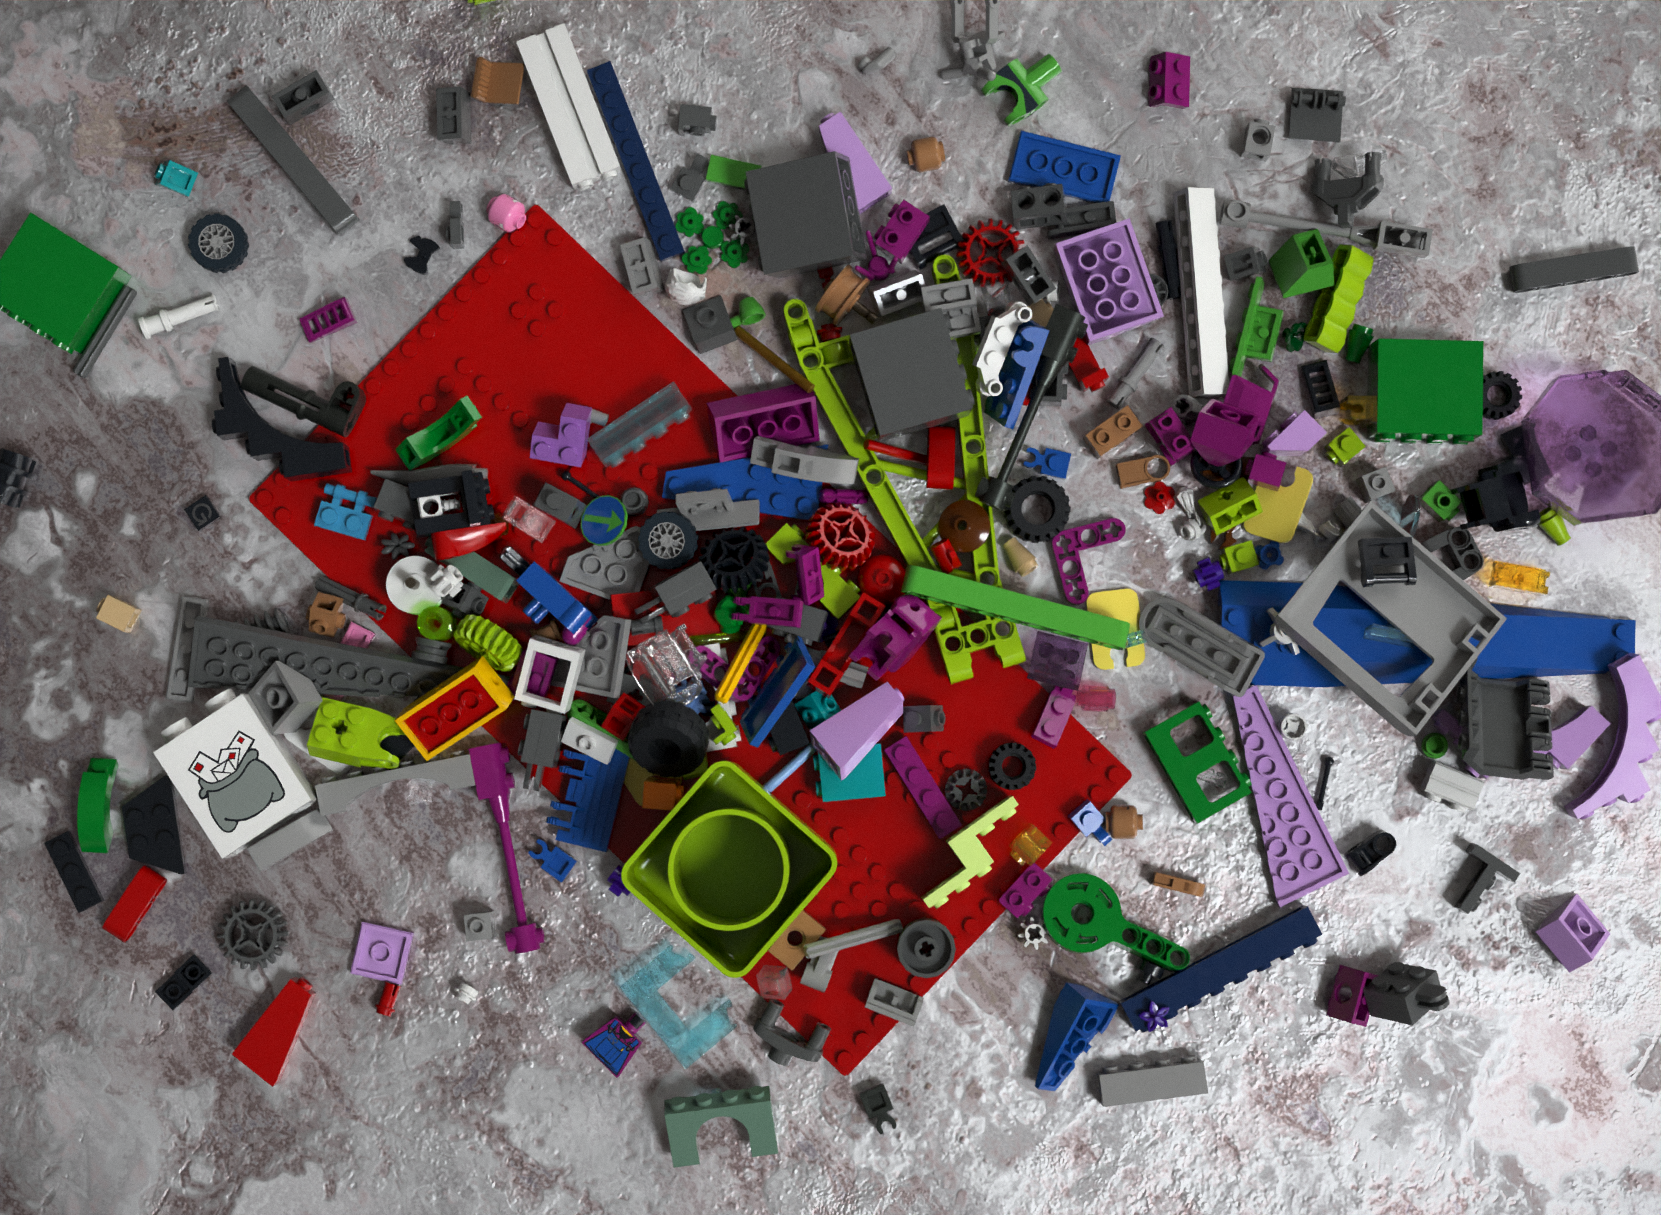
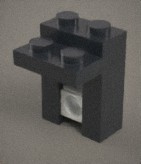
[408,470,495,538]

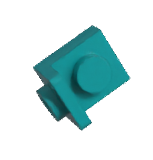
[154,160,198,197]

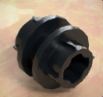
[0,448,38,508]

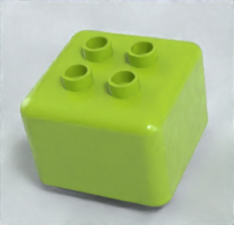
[621,761,837,978]

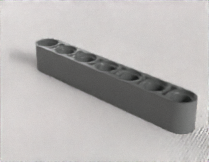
[227,85,360,236]

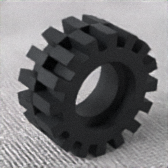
[1483,371,1523,420]
[988,743,1036,790]

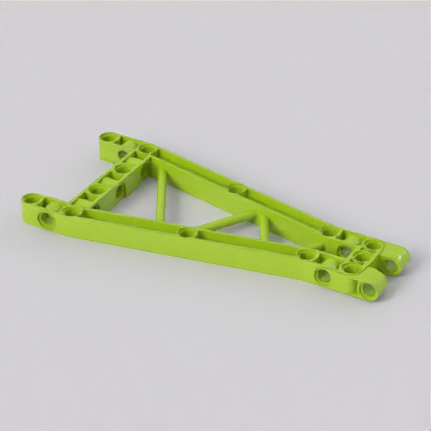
[784,255,1026,684]

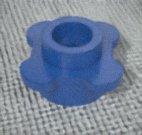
[1255,541,1284,570]

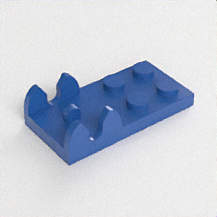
[984,319,1049,429]

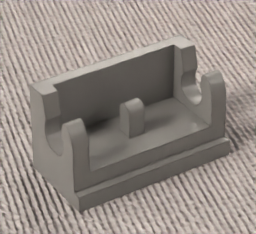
[620,237,665,296]
[864,978,924,1027]

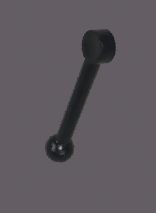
[561,471,599,499]
[1316,757,1334,811]

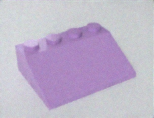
[1054,218,1164,345]

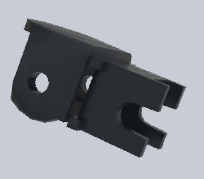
[1450,454,1540,532]

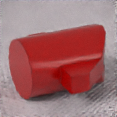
[930,538,962,574]

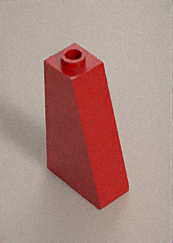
[232,977,316,1087]

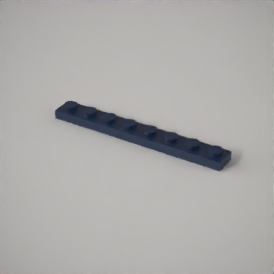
[587,61,685,262]

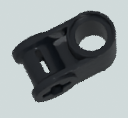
[1344,831,1396,876]

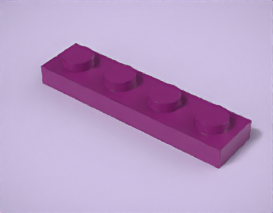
[884,736,962,839]

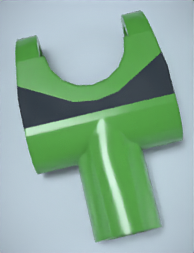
[981,53,1062,126]

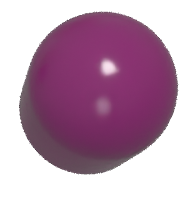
[561,616,592,645]

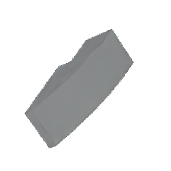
[247,808,334,871]

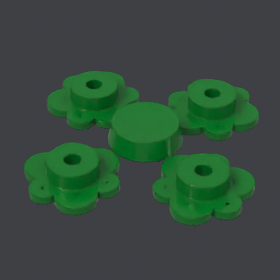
[676,201,749,275]

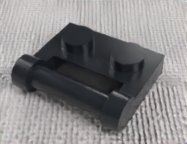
[910,204,964,270]
[1358,537,1417,587]

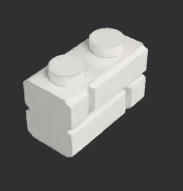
[1420,761,1485,813]

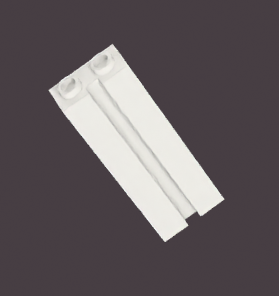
[516,23,622,191]

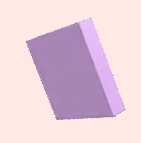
[350,921,414,985]

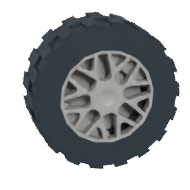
[188,213,249,273]
[638,511,698,570]

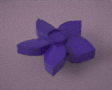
[1138,1000,1169,1032]

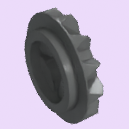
[945,769,987,811]

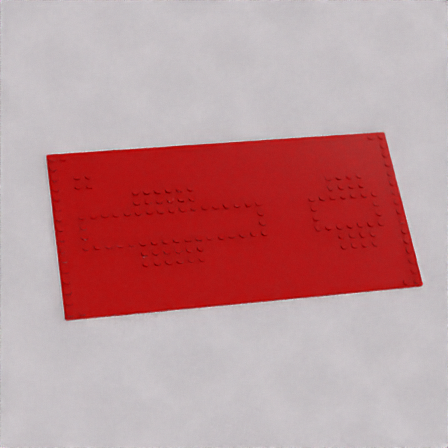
[249,205,1132,1076]

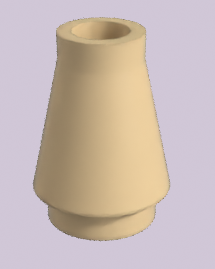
[1003,537,1039,577]

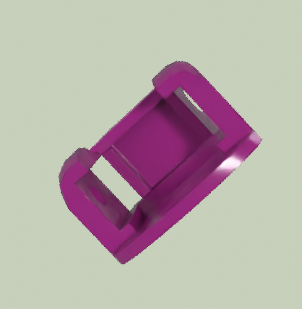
[849,594,942,681]

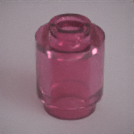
[1076,685,1116,712]

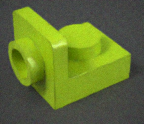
[1324,427,1366,467]
[1219,540,1259,574]
[710,703,739,746]

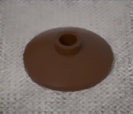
[938,500,991,552]

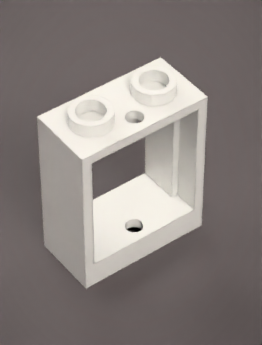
[514,635,586,715]

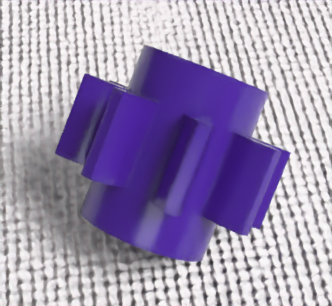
[1193,557,1224,591]
[607,865,631,897]

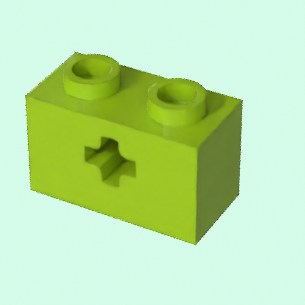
[1197,477,1263,536]

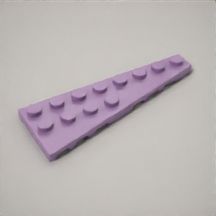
[1231,685,1349,907]

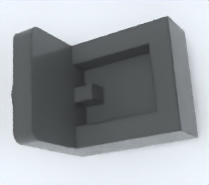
[903,705,945,733]

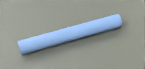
[763,742,817,793]

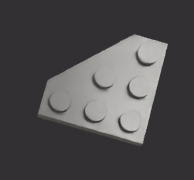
[559,526,650,600]
[551,615,631,698]

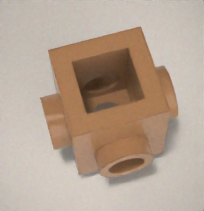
[306,592,346,638]

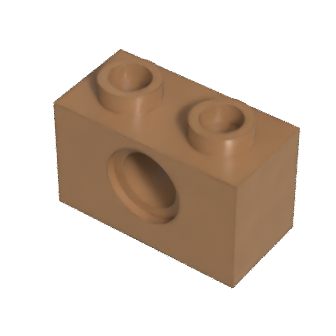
[1083,405,1143,460]
[768,910,826,971]

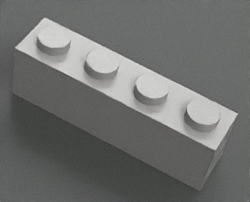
[1097,1055,1208,1107]

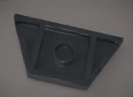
[122,775,187,874]

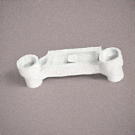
[972,300,1032,396]

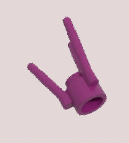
[855,230,898,281]

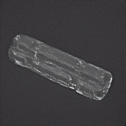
[1197,768,1228,788]

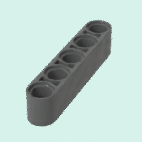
[1509,246,1639,293]

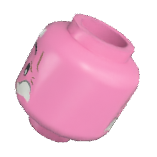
[486,194,526,232]

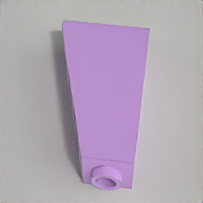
[819,112,892,215]
[810,682,904,781]

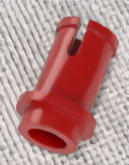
[375,982,401,1017]

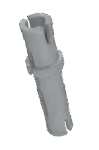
[1106,337,1164,410]

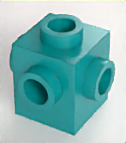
[795,691,842,730]

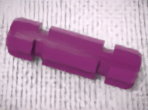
[819,489,868,504]

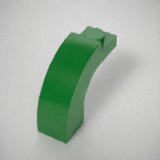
[395,396,482,471]
[77,758,118,853]

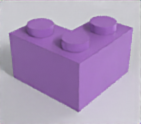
[530,403,592,467]

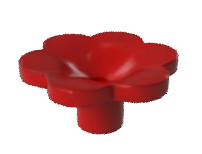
[1144,481,1175,514]

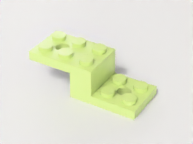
[922,795,1019,909]

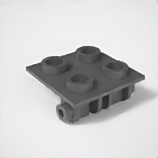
[1289,88,1346,143]

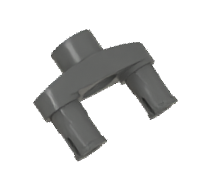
[753,998,831,1066]

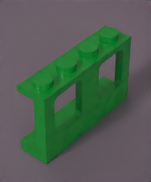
[1142,701,1252,824]

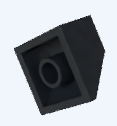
[767,701,810,756]

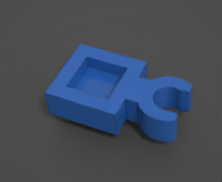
[1023,448,1071,480]
[528,839,577,883]

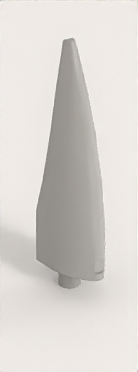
[370,464,488,496]

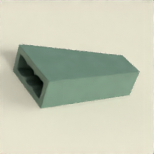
[425,536,519,603]

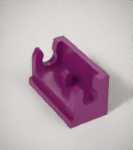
[786,544,824,606]

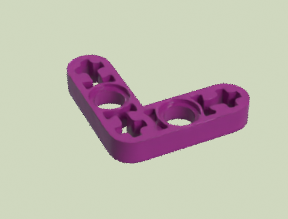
[1051,518,1126,605]
[686,636,780,703]

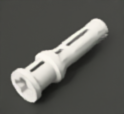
[138,294,220,339]

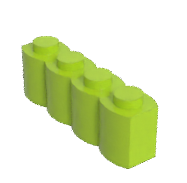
[1304,244,1373,353]

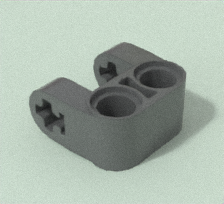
[1420,526,1484,580]

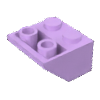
[1259,410,1327,456]

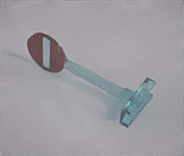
[1363,494,1421,648]

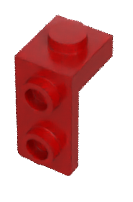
[1069,337,1109,393]

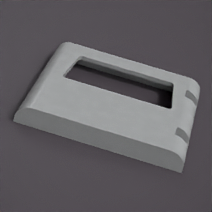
[1275,501,1507,737]

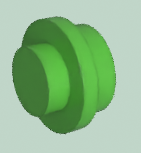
[1421,733,1448,759]

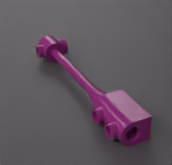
[469,743,545,954]

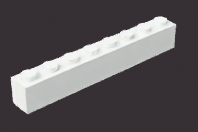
[1173,187,1230,398]

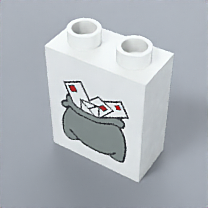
[153,688,318,859]

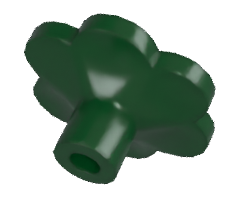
[1282,322,1307,352]

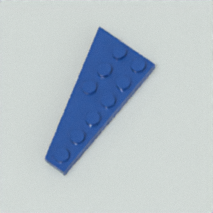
[662,444,828,521]

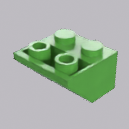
[1269,229,1334,298]

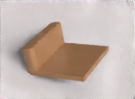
[471,57,525,105]

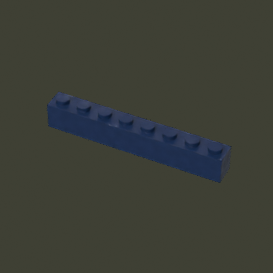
[1119,905,1323,1033]

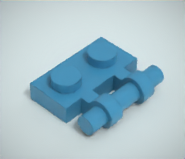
[314,483,377,541]

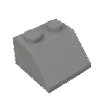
[248,661,323,735]

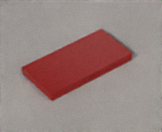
[610,590,720,646]

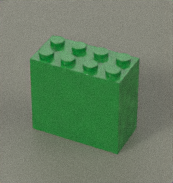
[0,212,132,354]
[1367,338,1484,445]

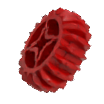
[956,218,1025,289]
[805,501,876,572]

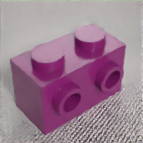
[874,199,930,264]

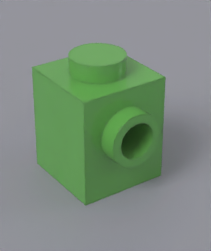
[1419,480,1462,522]

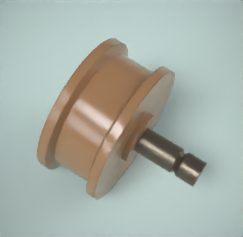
[815,264,879,326]

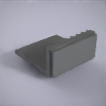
[683,296,737,354]

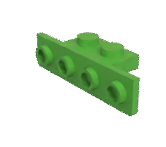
[1229,276,1284,377]

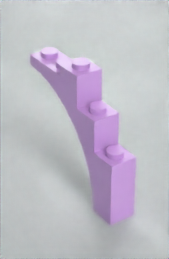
[1564,653,1661,819]
[1431,706,1611,779]

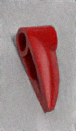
[431,522,507,560]

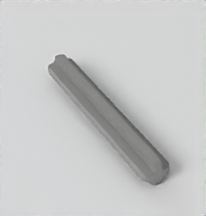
[803,919,903,959]

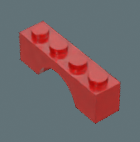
[806,592,886,699]

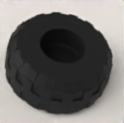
[627,701,709,778]

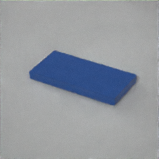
[1008,131,1121,203]

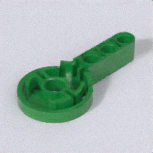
[1041,873,1190,972]

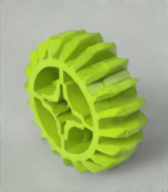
[453,615,522,671]

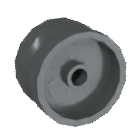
[896,918,956,978]

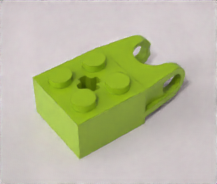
[307,697,405,769]

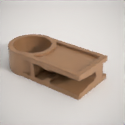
[1116,455,1170,489]
[1151,872,1206,897]

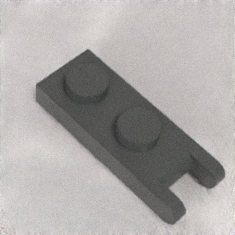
[1047,201,1117,239]

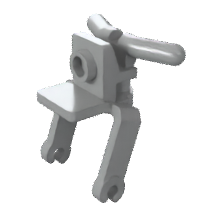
[940,0,1005,81]

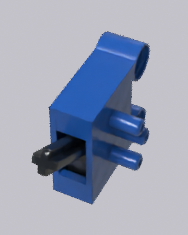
[499,546,599,634]

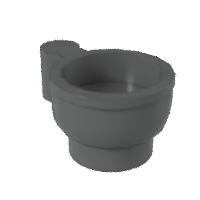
[620,487,649,516]

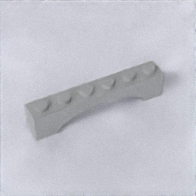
[315,750,476,816]

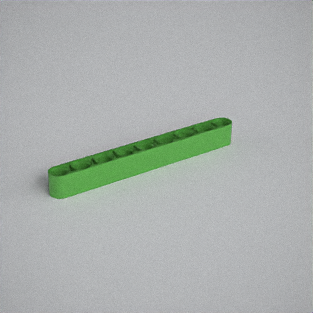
[901,565,1130,650]

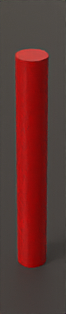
[863,439,927,466]

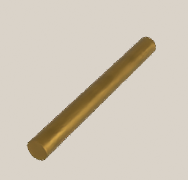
[734,326,815,393]

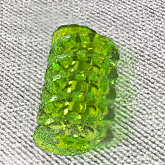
[417,606,457,642]

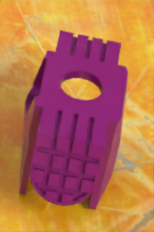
[1223,364,1279,445]

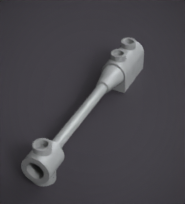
[1219,199,1433,258]

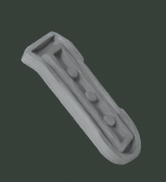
[1139,598,1265,697]

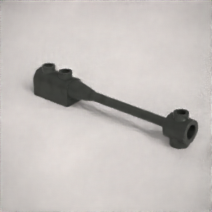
[975,304,1088,511]

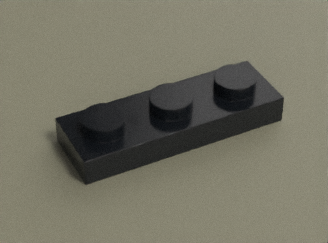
[44,831,105,913]

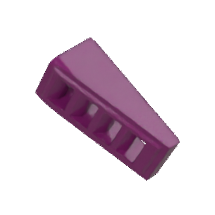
[299,297,357,343]

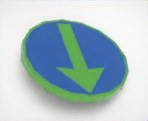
[581,495,628,546]

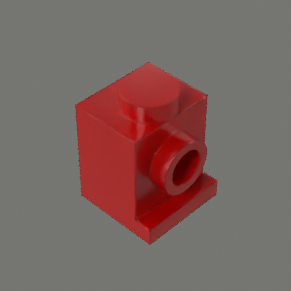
[601,693,645,741]

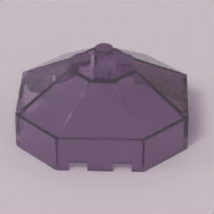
[1521,370,1661,526]

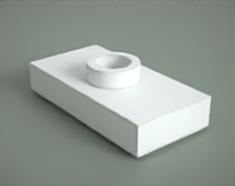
[561,717,619,765]

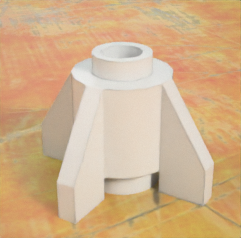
[1259,608,1300,655]

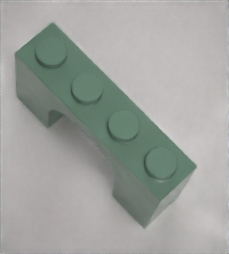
[664,1086,778,1168]

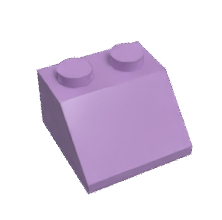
[1536,893,1610,973]

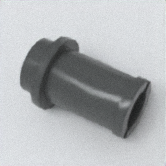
[630,616,663,636]

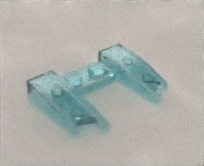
[619,945,737,1069]

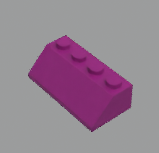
[707,384,820,463]

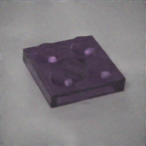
[1027,631,1088,691]

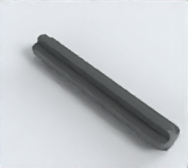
[73,285,137,378]

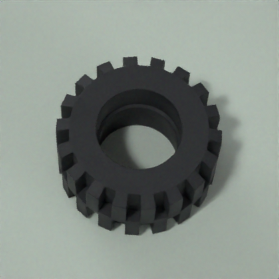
[1003,476,1071,543]

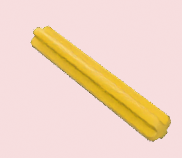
[715,624,767,704]

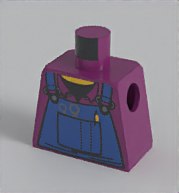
[581,1012,646,1078]

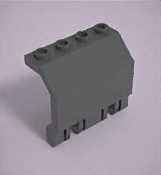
[1457,658,1554,780]

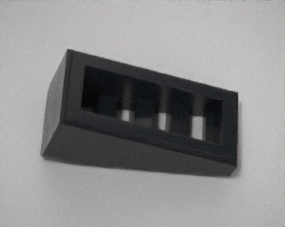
[1301,360,1341,419]

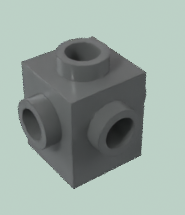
[441,581,489,620]

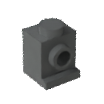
[678,104,717,136]

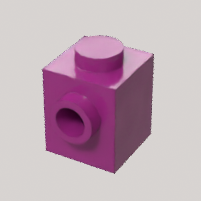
[1245,452,1287,492]

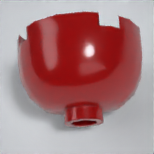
[857,554,906,606]

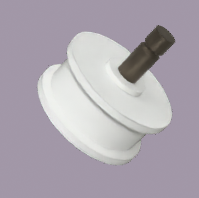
[386,556,444,615]

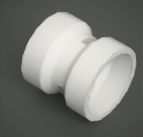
[1277,714,1307,740]

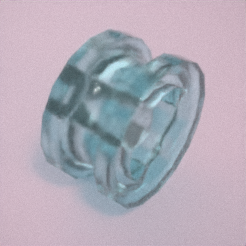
[1125,630,1147,648]

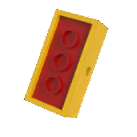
[394,656,515,761]

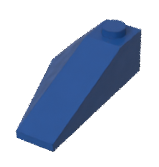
[1035,982,1119,1091]

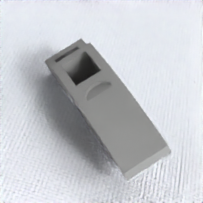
[750,436,859,484]

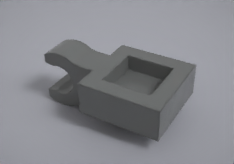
[670,153,708,203]

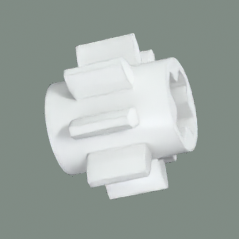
[430,565,463,597]
[1017,916,1048,950]

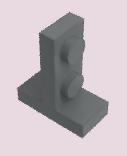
[1454,843,1521,914]

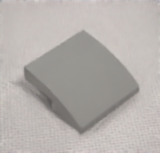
[921,279,981,339]

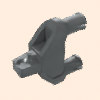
[1310,152,1384,228]

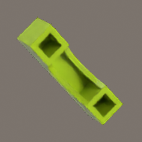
[766,523,860,620]

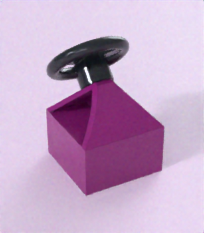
[1190,399,1261,489]

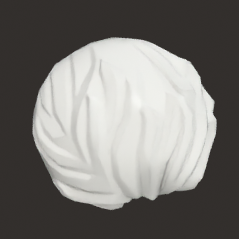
[665,268,707,305]

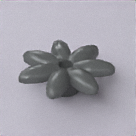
[381,533,415,560]

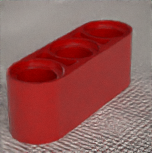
[926,426,955,490]
[102,865,167,943]

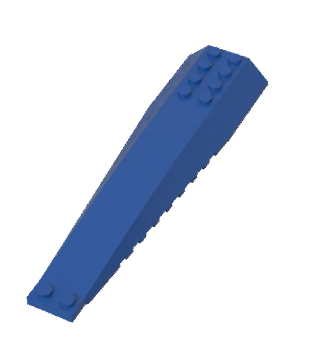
[1218,580,1636,688]

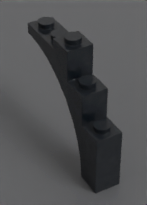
[212,357,352,482]

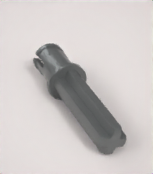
[315,576,387,621]

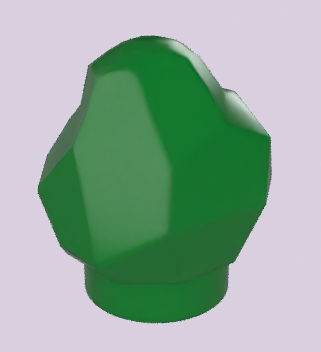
[713,595,746,634]

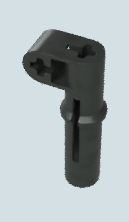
[241,366,366,437]

